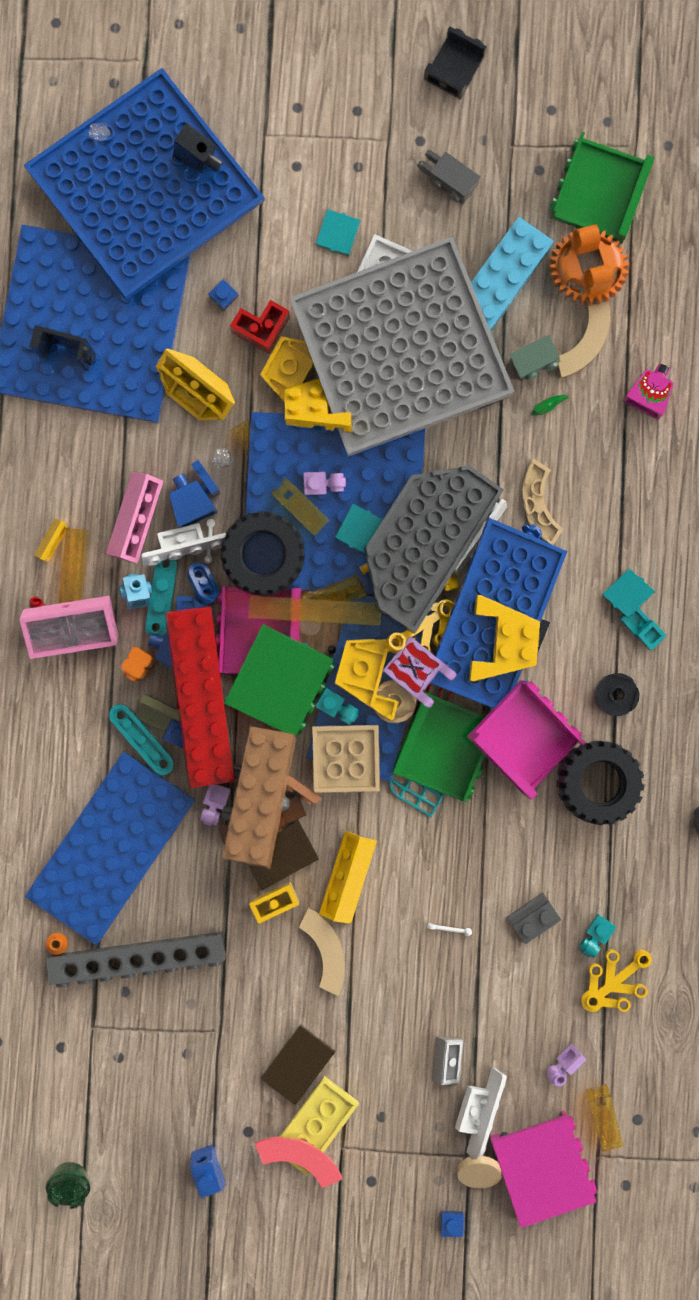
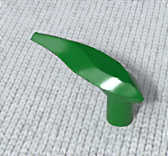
[531,395,568,416]

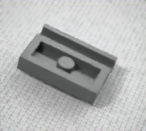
[507,892,561,944]

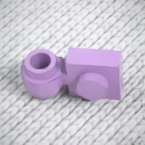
[304,472,346,495]
[200,784,231,827]
[547,1043,586,1087]

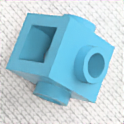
[119,574,152,610]

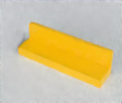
[319,831,377,924]

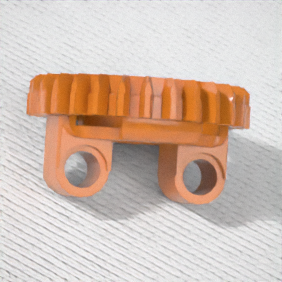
[549,224,629,306]

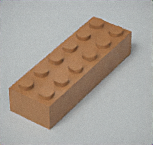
[222,727,297,869]

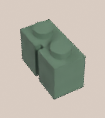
[509,335,561,381]

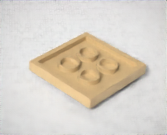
[312,725,380,793]

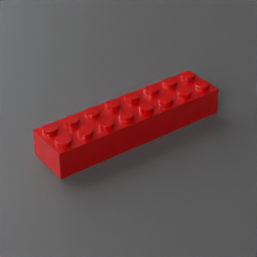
[164,606,234,788]

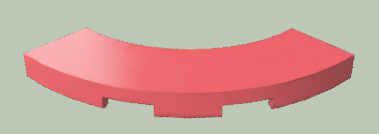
[255,1136,342,1188]

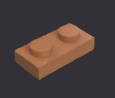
[286,774,321,805]

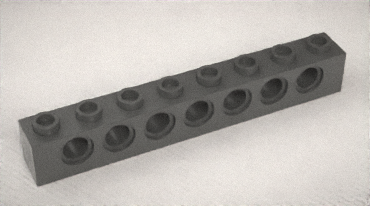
[46,931,226,987]

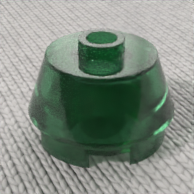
[45,1162,91,1209]

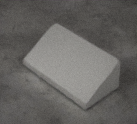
[432,1037,463,1085]

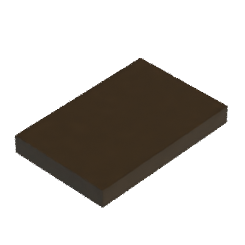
[248,820,319,890]
[261,1024,335,1106]

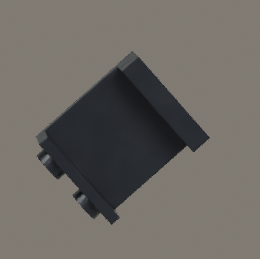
[424,26,487,100]
[29,325,96,371]

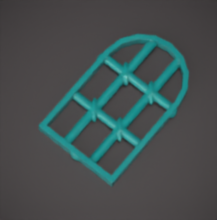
[389,773,445,817]

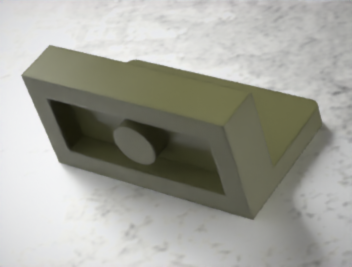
[136,694,179,732]

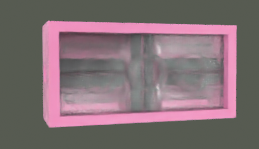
[20,596,119,659]

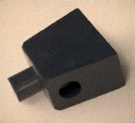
[173,123,224,173]

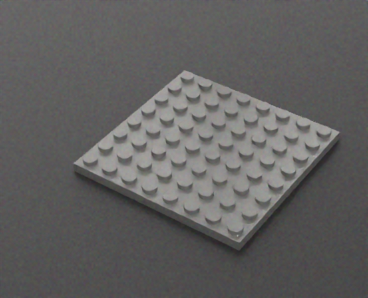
[290,237,514,457]

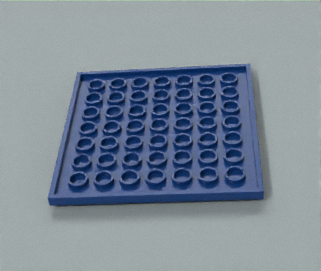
[24,68,265,300]
[0,225,190,423]
[243,412,425,594]

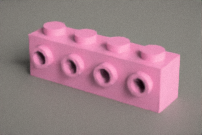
[106,472,163,563]

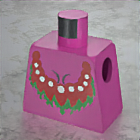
[622,364,674,420]

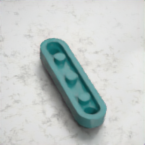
[145,559,178,638]
[109,704,175,775]

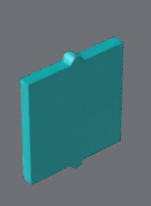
[316,209,361,256]
[335,504,382,553]
[602,569,655,619]

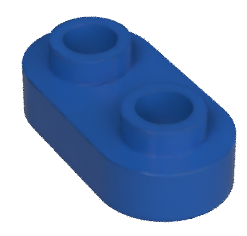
[187,563,219,604]

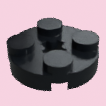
[595,673,640,716]

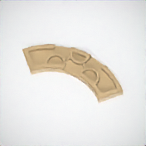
[557,301,610,379]
[522,459,564,545]
[299,907,345,996]

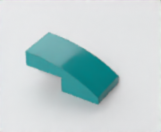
[618,608,667,651]

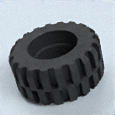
[220,511,305,596]
[556,741,645,825]

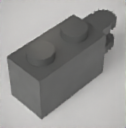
[417,150,480,205]

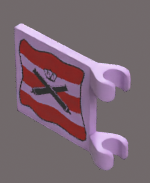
[383,637,456,708]

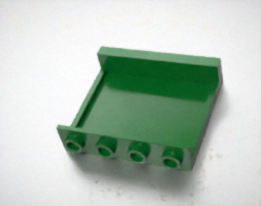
[549,131,655,244]
[224,623,336,737]
[391,691,487,803]

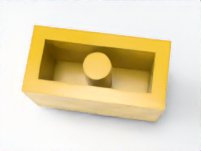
[249,882,300,924]

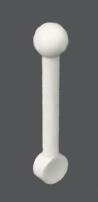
[204,519,215,564]
[427,923,472,936]

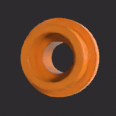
[46,933,68,955]

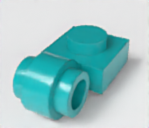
[315,688,359,725]
[578,914,617,958]

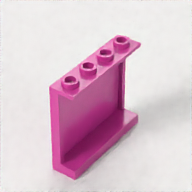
[216,586,301,674]
[467,680,585,800]
[490,1111,598,1228]

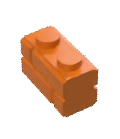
[121,647,158,682]

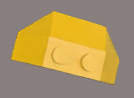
[156,348,235,421]

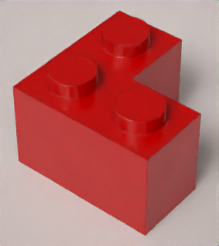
[230,300,290,354]

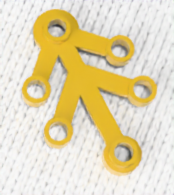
[386,599,454,652]
[581,949,652,1012]

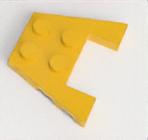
[260,336,314,402]
[285,378,352,432]
[469,595,540,681]
[335,637,415,721]

